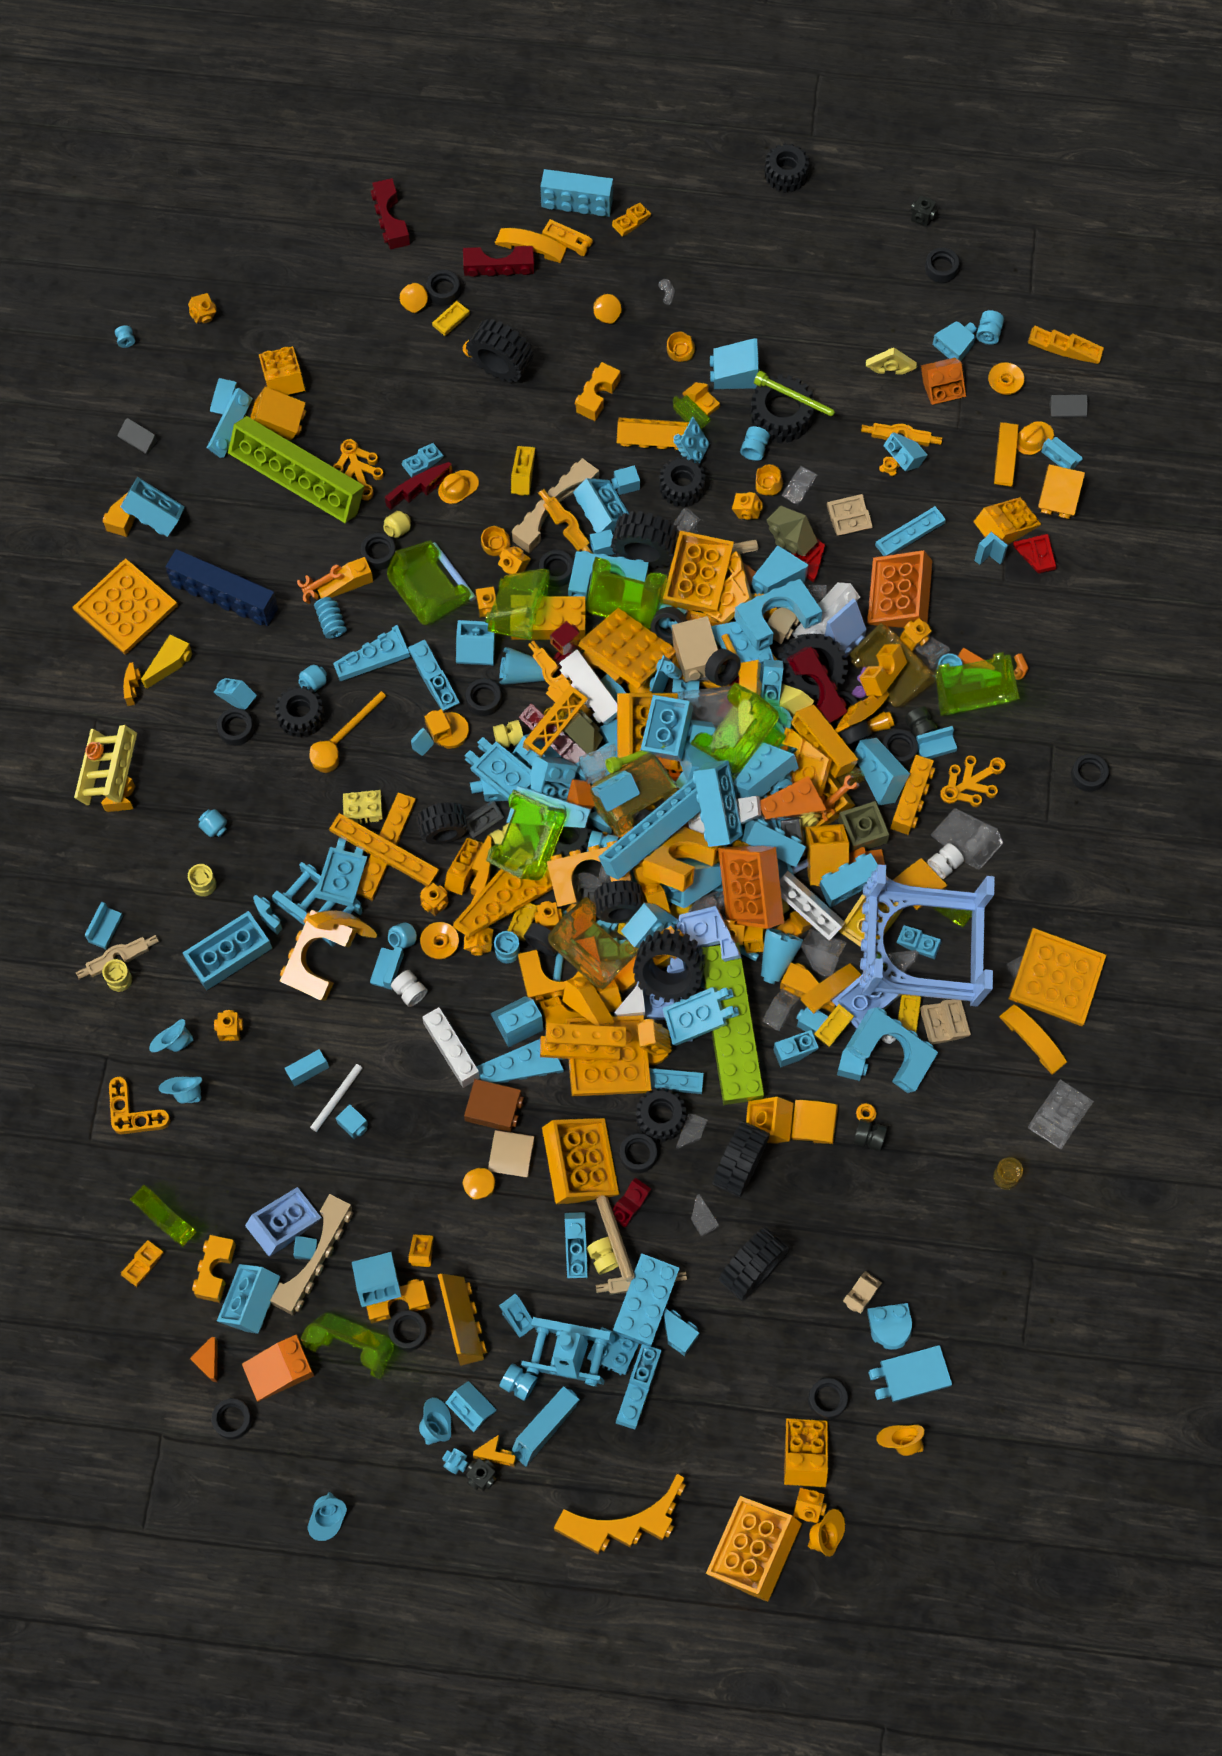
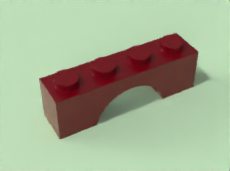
[370,178,410,250]
[463,246,534,277]
[550,621,580,675]
[787,647,847,723]

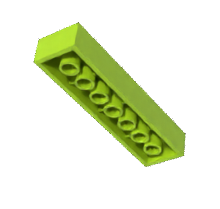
[228,416,365,523]
[702,943,764,1105]

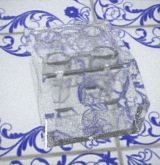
[931,808,1003,870]
[1027,1079,1094,1149]

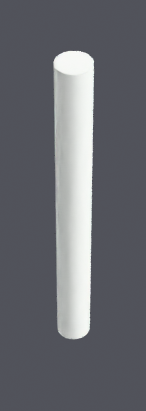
[310,1064,363,1132]

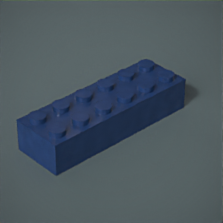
[165,549,278,626]

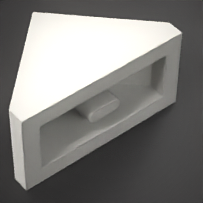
[614,985,645,1018]

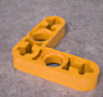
[109,1077,170,1134]

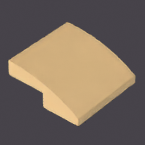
[827,494,872,536]
[920,999,971,1044]
[488,1130,535,1177]

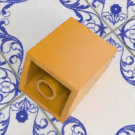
[250,387,306,440]
[1038,464,1085,519]
[805,824,849,886]

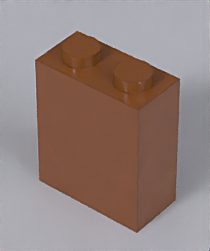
[464,1079,524,1132]

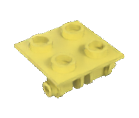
[343,790,383,824]

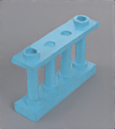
[272,862,363,947]
[521,1317,615,1386]

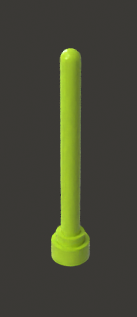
[754,371,835,416]
[605,746,665,773]

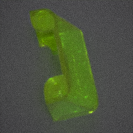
[387,540,471,625]
[586,557,667,628]
[485,568,550,640]
[935,652,1019,716]
[690,683,779,773]
[486,790,567,881]
[301,1312,394,1380]

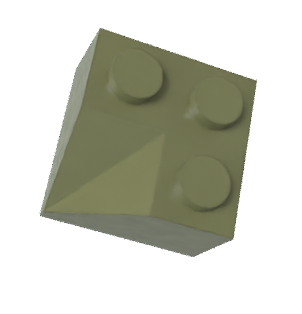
[767,506,818,556]
[559,709,603,757]
[838,801,889,853]

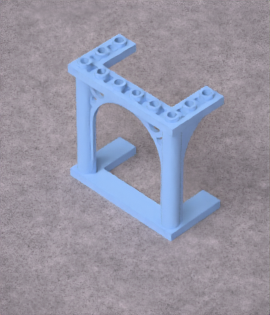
[859,865,995,1006]

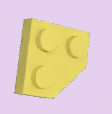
[866,348,917,375]

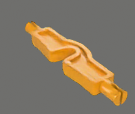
[861,423,942,446]
[538,489,594,554]
[528,641,580,705]

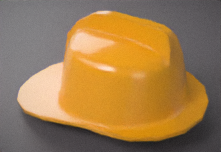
[1017,421,1054,455]
[438,470,479,504]
[876,1425,925,1456]
[808,1509,845,1557]

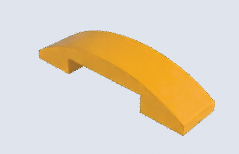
[495,228,567,263]
[306,911,377,938]
[999,1004,1067,1075]

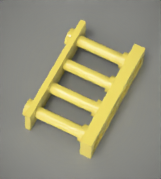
[74,725,137,805]

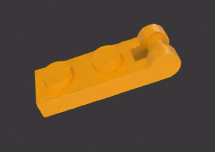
[542,219,593,256]

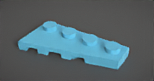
[506,786,591,828]

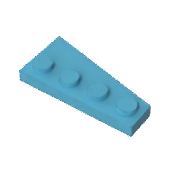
[333,625,410,681]
[476,1039,564,1084]

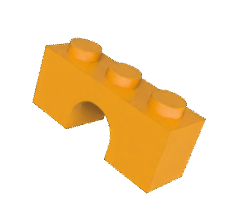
[575,362,620,421]
[859,644,907,697]
[192,1235,236,1303]
[366,1279,430,1324]

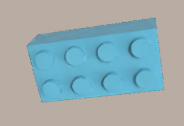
[540,169,613,217]
[693,760,743,847]
[183,911,272,991]
[612,1253,679,1347]

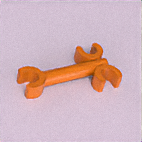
[297,565,345,604]
[820,775,859,822]

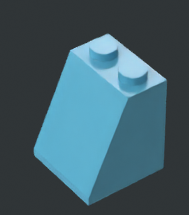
[710,338,758,389]
[751,546,808,595]
[661,858,722,908]
[491,996,543,1048]

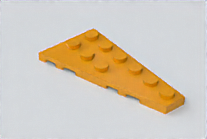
[453,847,553,937]

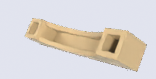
[512,458,599,554]
[270,1194,353,1316]

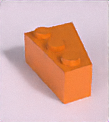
[760,776,826,822]

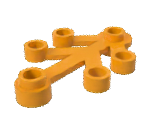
[333,439,384,500]
[940,755,1005,807]

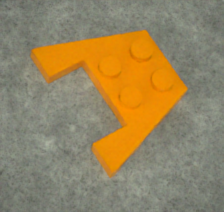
[701,551,753,624]
[767,728,832,797]

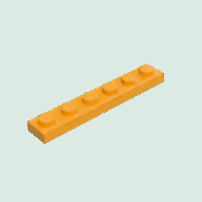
[356,792,416,901]
[329,813,439,886]

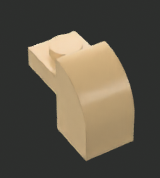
[843,1271,882,1314]

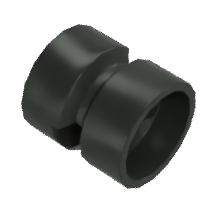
[905,707,938,738]
[853,1119,887,1151]

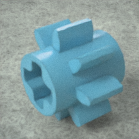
[442,1448,468,1474]

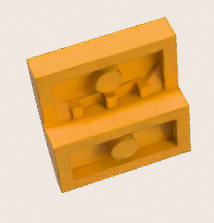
[893,858,947,910]
[791,1100,838,1144]

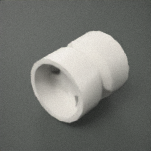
[927,843,964,879]
[391,970,427,1007]

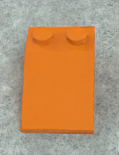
[242,1335,314,1402]

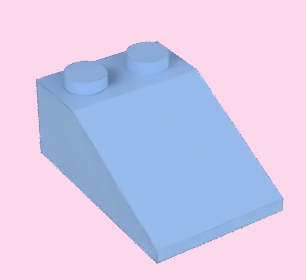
[825,598,866,658]
[832,971,901,1029]
[245,1187,321,1257]

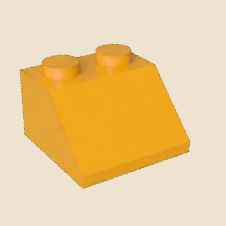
[746,1097,793,1143]

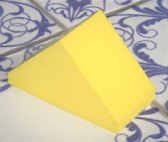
[780,684,814,716]

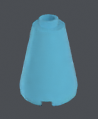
[499,647,545,685]
[761,928,803,984]

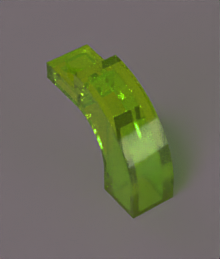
[130,1185,196,1247]

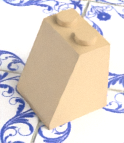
[672,616,722,682]

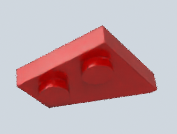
[1013,534,1056,573]
[792,538,825,583]

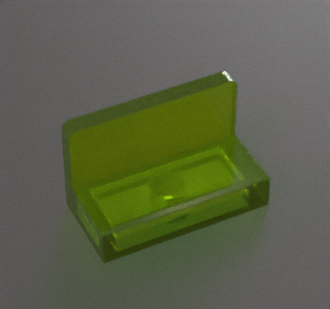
[673,395,710,429]

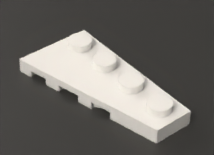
[688,796,761,834]

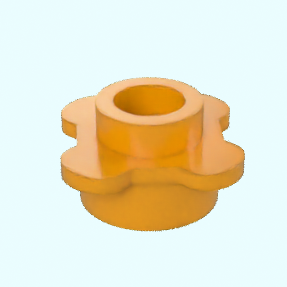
[879,457,900,476]

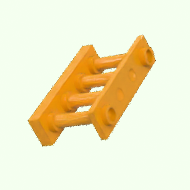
[540,1023,626,1061]

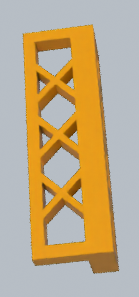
[523,685,588,757]

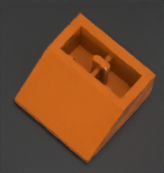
[921,358,966,405]

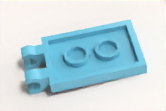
[465,737,531,804]
[315,838,367,907]
[662,987,739,1045]
[868,1345,952,1402]

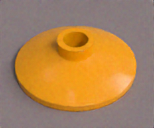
[988,363,1024,395]
[420,922,459,959]

